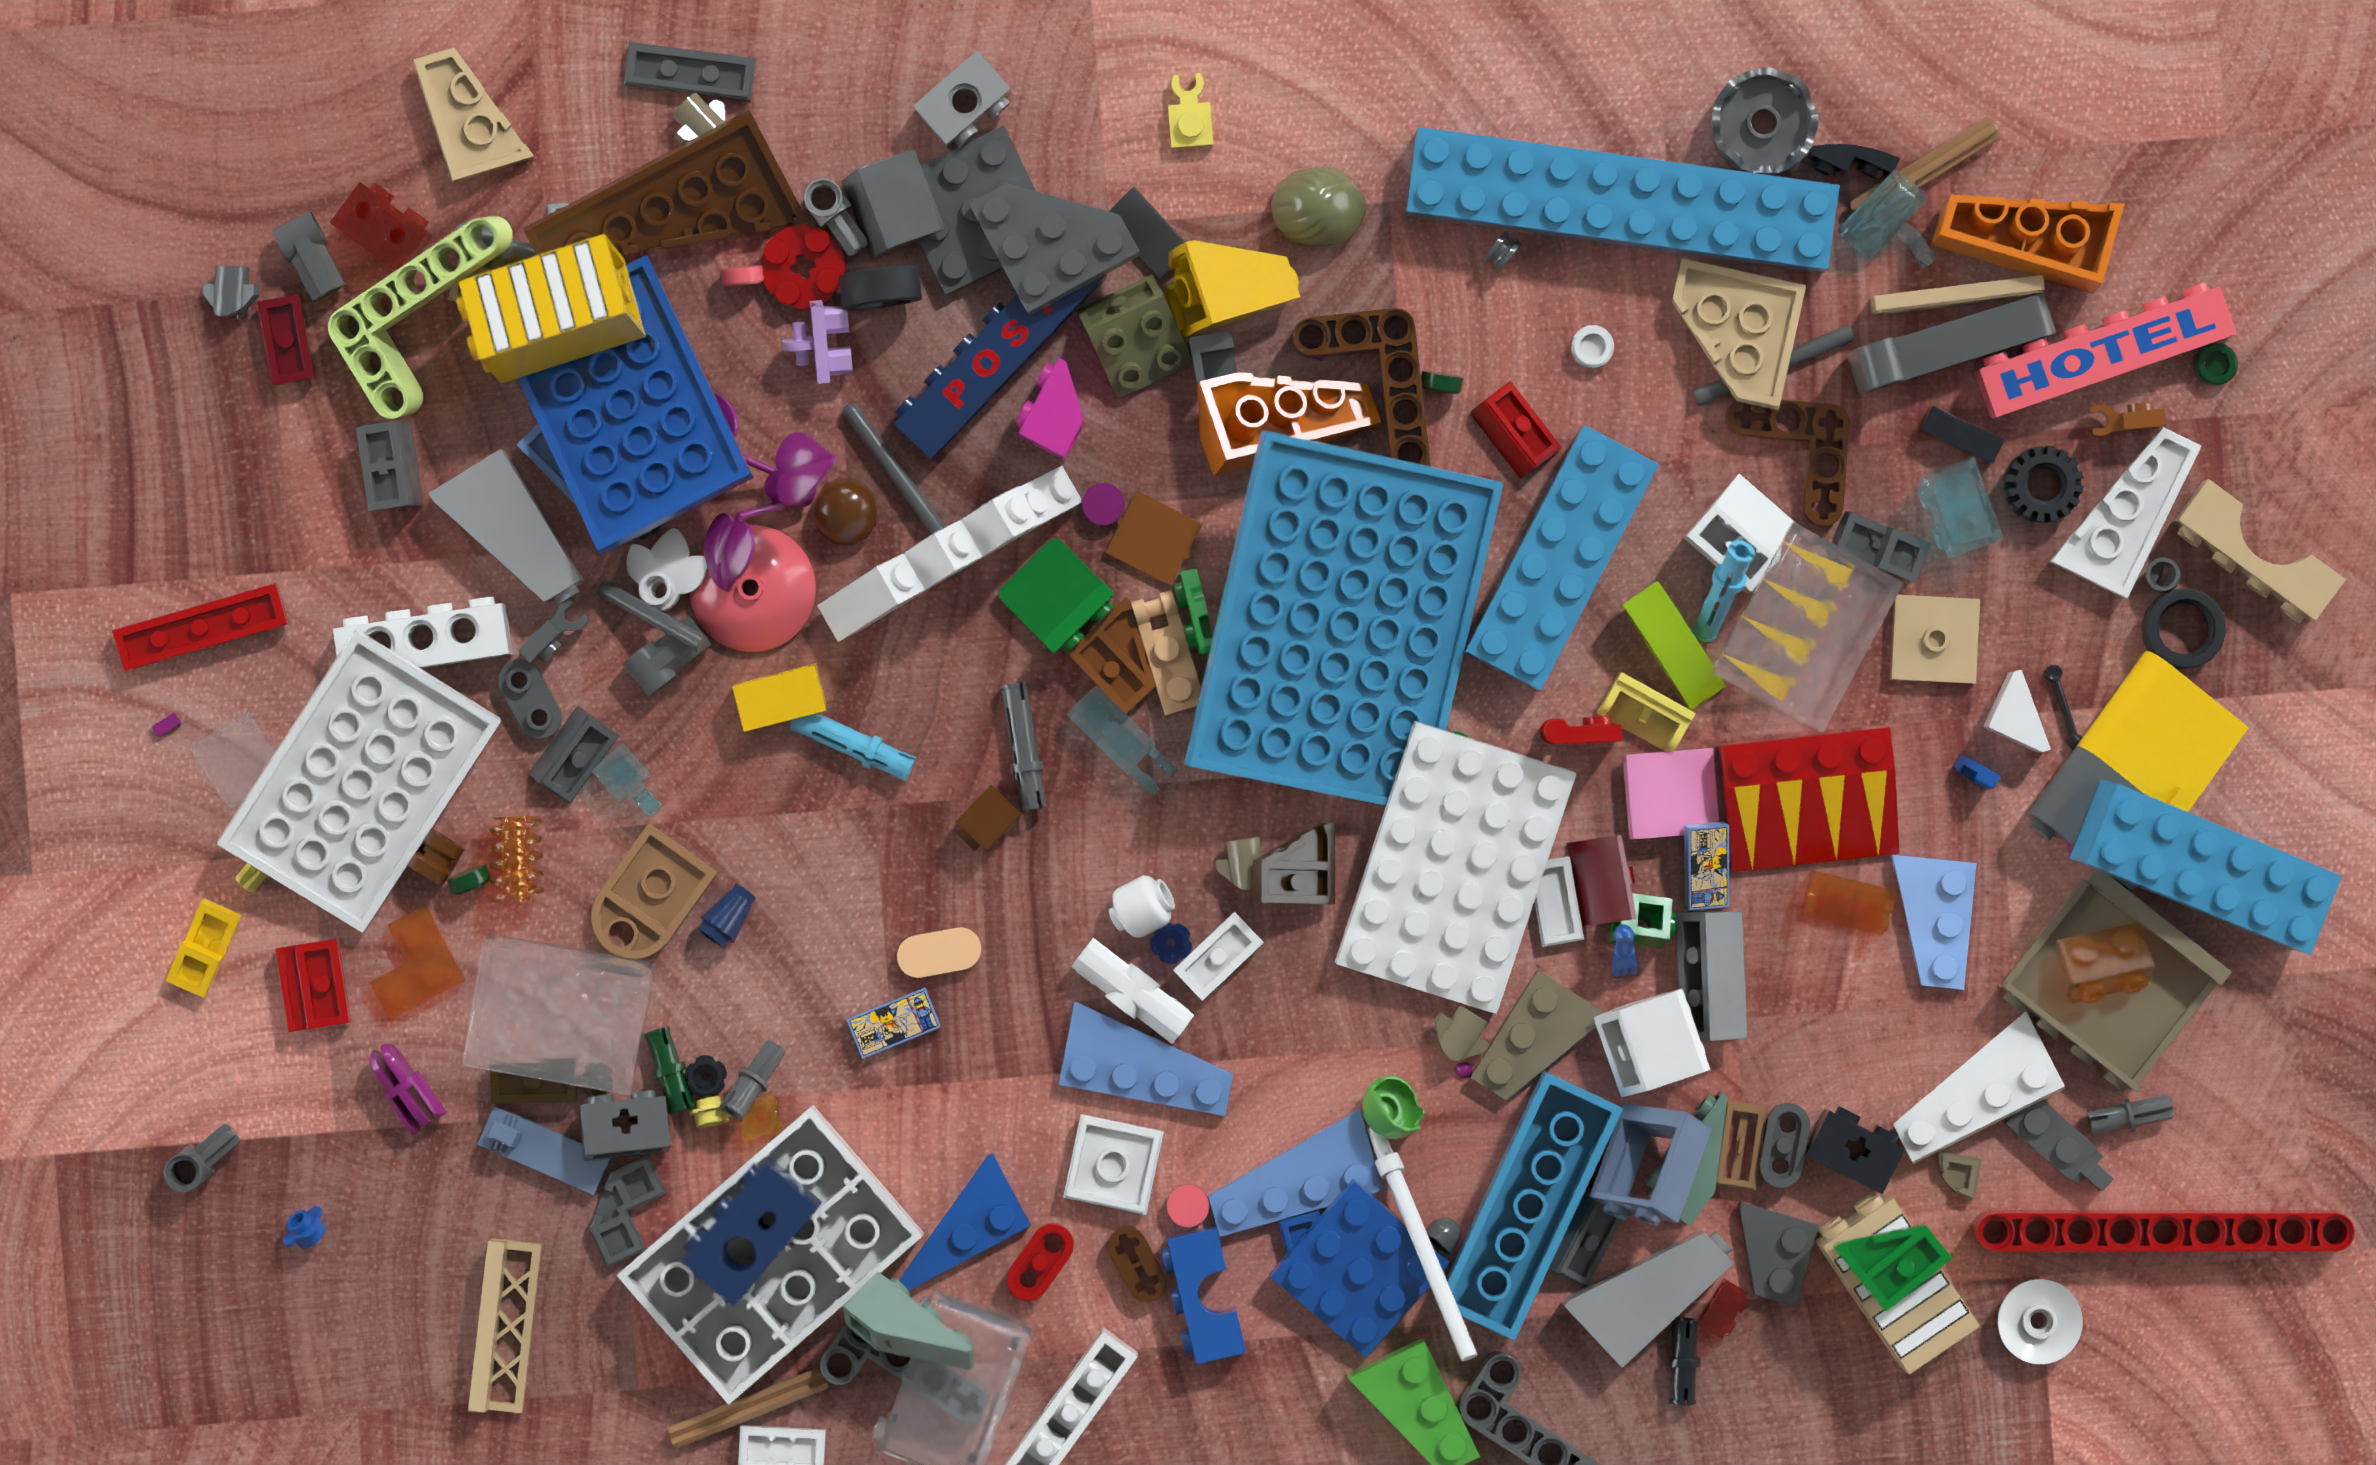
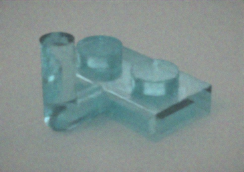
[1837,169,1934,266]

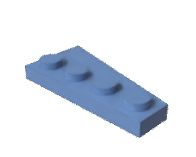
[1059,1001,1233,1116]

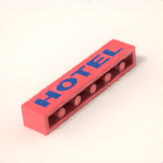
[1974,282,2237,420]

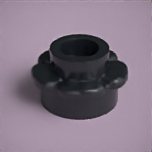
[685,1055,727,1097]

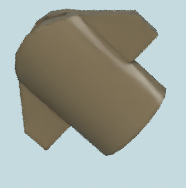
[672,93,725,144]
[1216,837,1266,890]
[1434,1005,1490,1061]

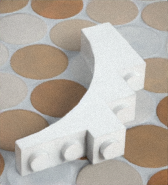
[817,466,1082,642]

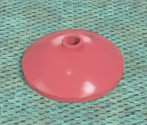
[689,525,816,652]

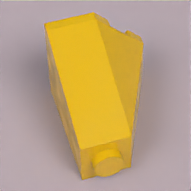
[1166,240,1300,339]

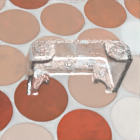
[871,1288,1032,1465]

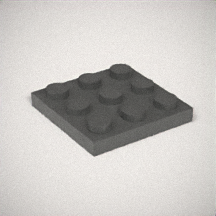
[919,125,1036,296]

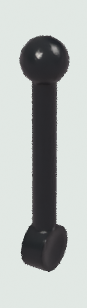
[2044,665,2082,750]

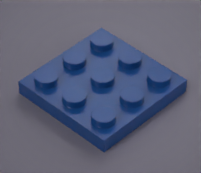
[1269,1179,1450,1358]

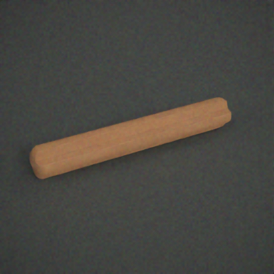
[1849,117,2001,222]
[668,1367,829,1448]

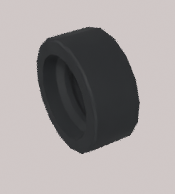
[839,265,922,310]
[2141,588,2226,669]

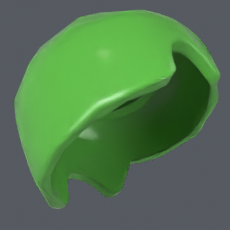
[1362,1075,1425,1139]

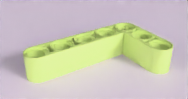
[328,216,513,419]

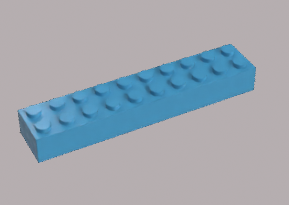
[1404,127,1840,273]

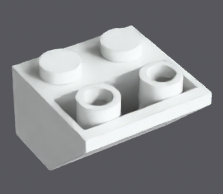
[1683,474,1803,593]
[1593,989,1710,1097]

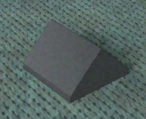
[842,150,945,260]

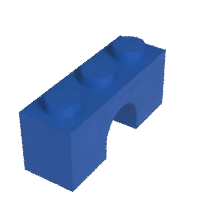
[1161,1225,1246,1364]

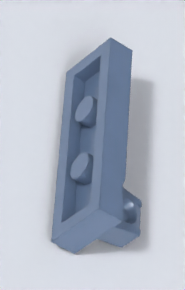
[477,1105,610,1195]

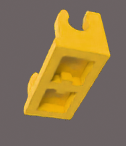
[732,663,827,732]

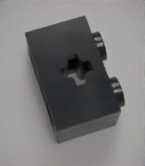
[1805,1106,1905,1194]

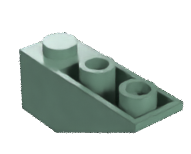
[1645,1091,1728,1227]
[843,1272,975,1370]

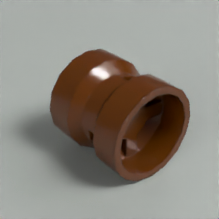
[408,829,465,886]

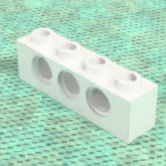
[333,597,513,669]
[1004,1327,1138,1465]

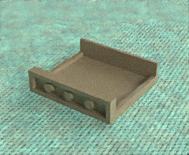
[1998,868,2232,1093]

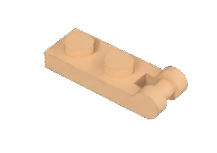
[1131,590,1201,716]

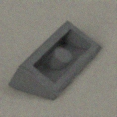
[1108,187,1185,279]
[529,706,620,804]
[1549,1191,1622,1287]

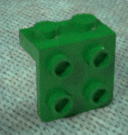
[999,538,1115,654]

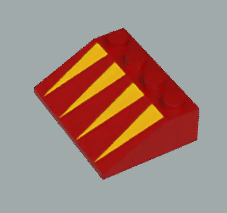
[1717,727,1900,872]

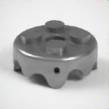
[1710,67,1819,175]

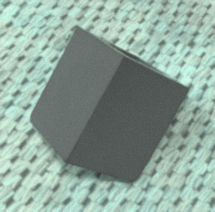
[1189,330,1237,391]

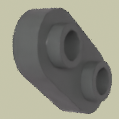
[498,659,563,739]
[1759,1103,1810,1188]

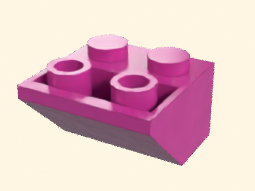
[1015,358,1085,461]

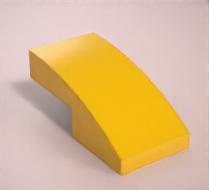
[165,898,243,998]

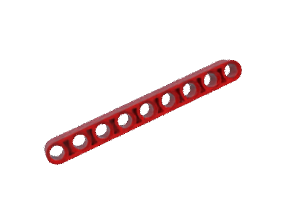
[1971,1210,2355,1251]

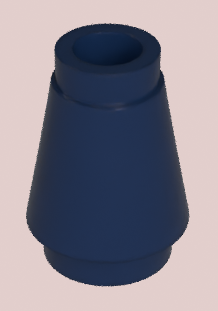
[697,883,756,949]

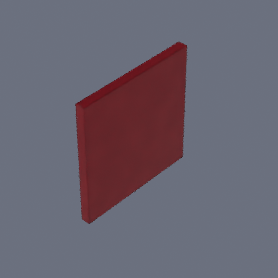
[1567,835,1637,926]

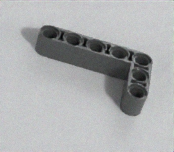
[1847,293,2057,395]

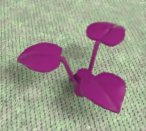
[704,393,837,592]

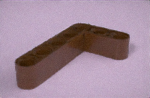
[1291,308,1431,466]

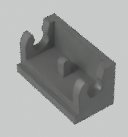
[356,421,424,512]

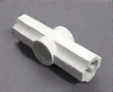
[1071,938,1194,1044]

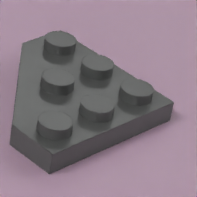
[969,183,1142,316]

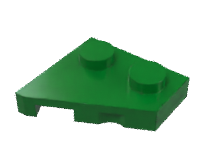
[1173,568,1213,656]
[1832,1223,1953,1312]

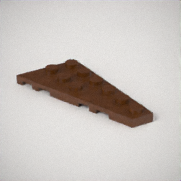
[523,110,809,256]

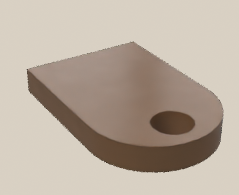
[591,823,718,959]

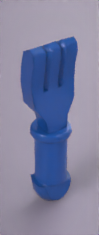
[1611,924,1638,978]

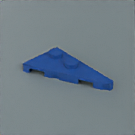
[898,1153,1031,1291]

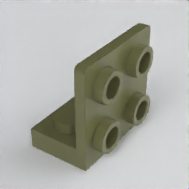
[1076,274,1193,398]

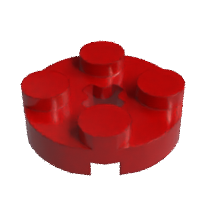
[761,224,846,310]

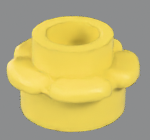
[689,1096,729,1128]

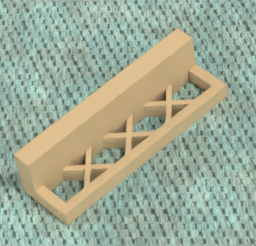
[468,1238,543,1414]

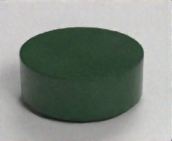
[2193,343,2238,386]
[1421,370,1464,394]
[447,863,492,895]

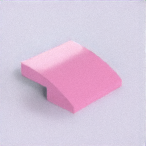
[1622,748,1719,840]

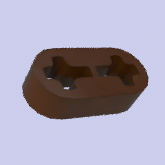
[1108,1225,1166,1303]

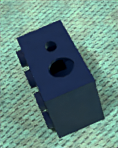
[681,1157,822,1306]

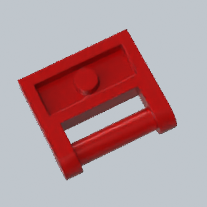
[1539,716,1622,744]

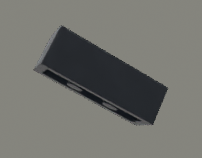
[1919,406,2004,465]

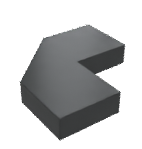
[589,1155,667,1268]

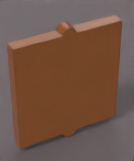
[1105,491,1203,586]

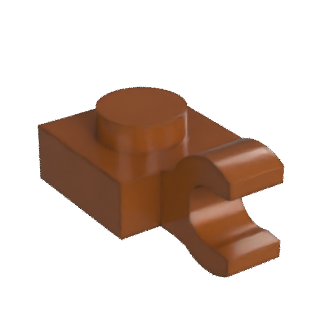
[2088,402,2167,437]

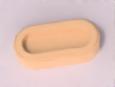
[897,927,982,978]

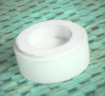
[1571,325,1614,368]

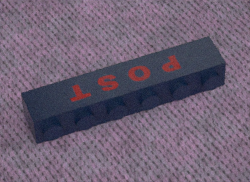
[894,274,1107,461]

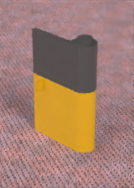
[2027,651,2249,891]

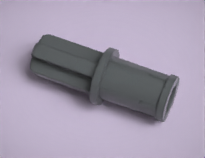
[720,1040,785,1121]
[2087,1095,2174,1137]

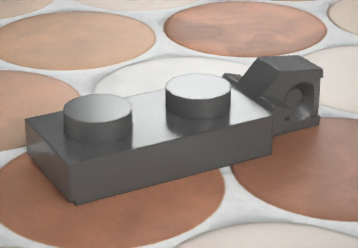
[2004,1100,2113,1192]

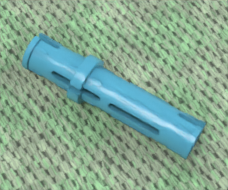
[1692,540,1755,642]
[790,713,917,782]

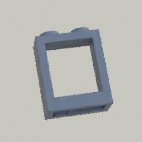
[1589,1103,1712,1226]

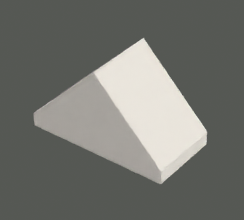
[1983,670,2051,753]

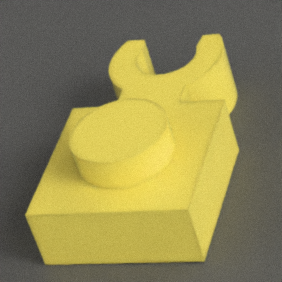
[1168,73,1213,149]

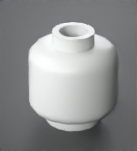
[1109,875,1175,938]

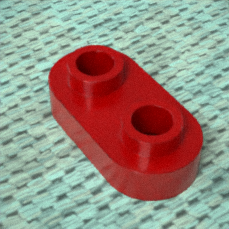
[1007,1223,1074,1301]

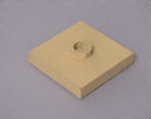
[1890,595,1980,684]

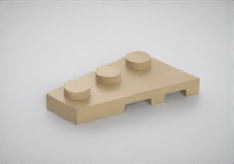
[413,48,534,183]

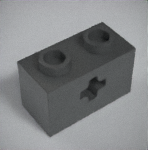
[579,1091,671,1161]

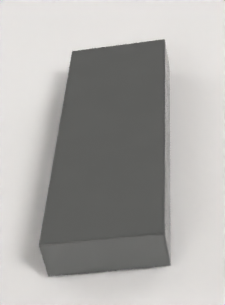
[624,42,756,102]

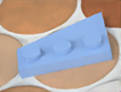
[1891,855,1977,990]

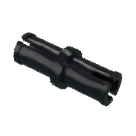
[1667,1317,1701,1406]

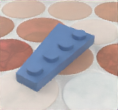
[1208,1108,1383,1237]

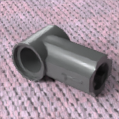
[272,210,346,302]
[622,616,712,698]

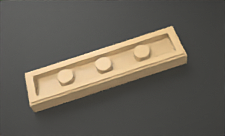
[1870,275,2045,316]

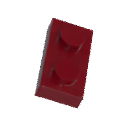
[257,294,316,386]

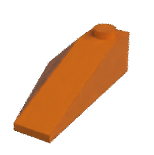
[1198,372,1381,477]

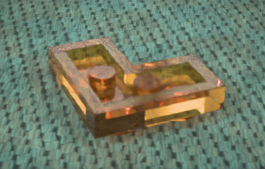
[370,905,466,1020]

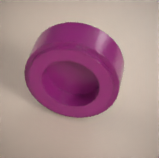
[1082,483,1124,526]

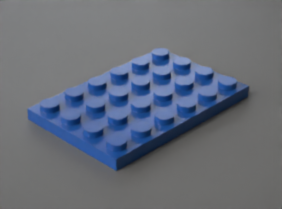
[517,255,754,555]

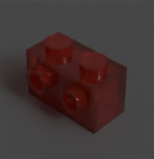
[330,182,433,271]

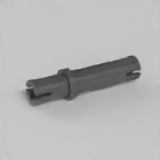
[1000,682,1047,812]

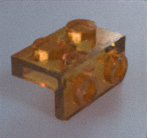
[2056,922,2155,1003]

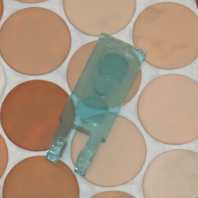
[1067,685,1178,796]

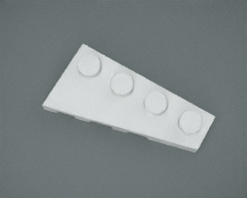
[2049,427,2201,599]
[1893,1012,2065,1164]

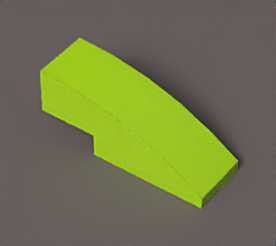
[1620,581,1726,710]

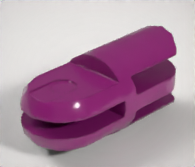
[369,1044,447,1136]

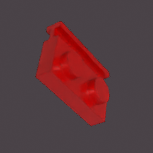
[275,939,351,1032]

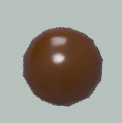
[813,477,877,546]

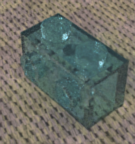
[1917,457,2003,558]

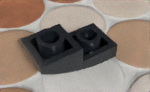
[1805,144,1900,180]

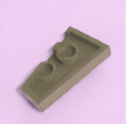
[1470,970,1605,1100]

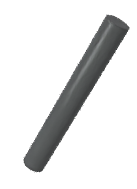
[597,580,708,652]

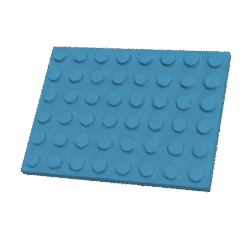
[1184,430,1504,805]

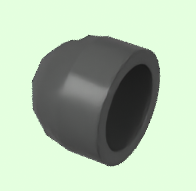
[2146,557,2181,593]
[1426,1218,1461,1254]

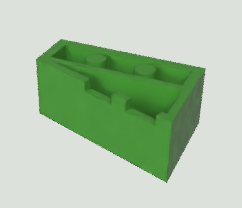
[1347,1337,1480,1465]

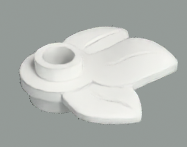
[626,528,708,611]

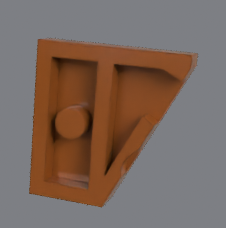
[1067,597,1156,715]

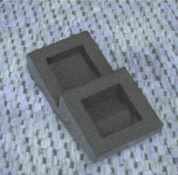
[1830,511,1931,583]

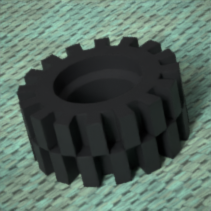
[2003,446,2084,523]

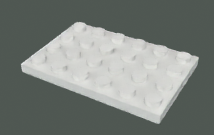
[217,629,501,933]
[1335,721,1577,1014]

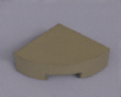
[1938,1151,1982,1201]

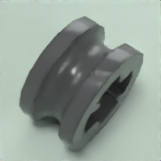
[1482,230,1521,273]

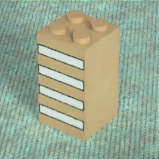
[1815,1192,1980,1374]

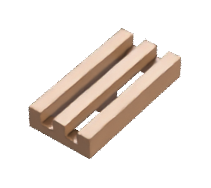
[1716,1100,1768,1191]

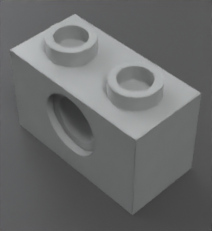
[913,50,1011,148]

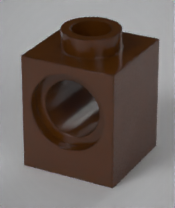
[956,785,1022,851]

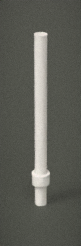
[1366,1128,1477,1361]

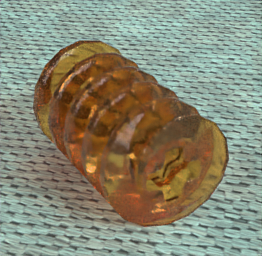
[489,816,545,902]

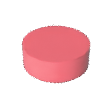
[720,265,764,287]
[1167,1184,1209,1227]

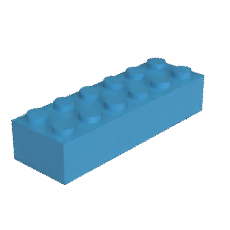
[1464,425,1659,691]
[2069,780,2342,955]
[1435,1070,1623,1341]

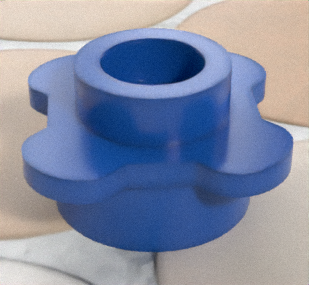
[283,1206,326,1249]

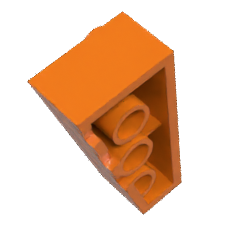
[1931,195,2125,294]

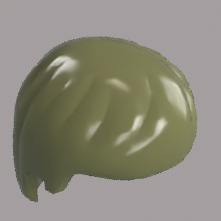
[1271,167,1366,246]

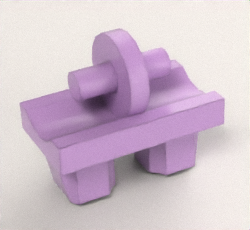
[782,300,853,384]

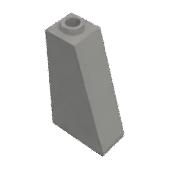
[428,449,584,605]
[1561,1229,1734,1368]

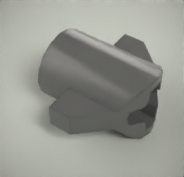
[203,266,260,319]

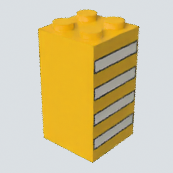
[457,234,646,384]

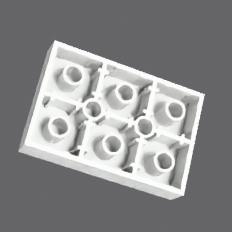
[617,1105,924,1404]

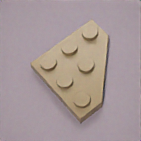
[1672,258,1806,410]

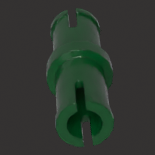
[643,1026,696,1115]

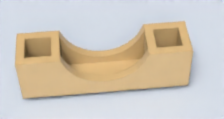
[2172,479,2346,623]

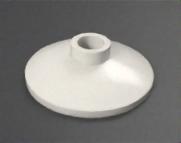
[1997,1279,2083,1364]

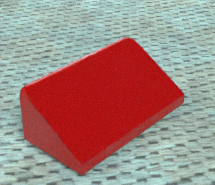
[1470,380,1562,478]

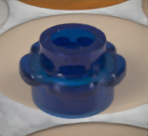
[1150,922,1192,964]

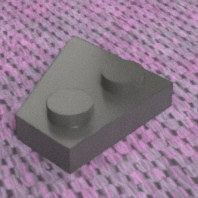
[1738,1201,1820,1307]

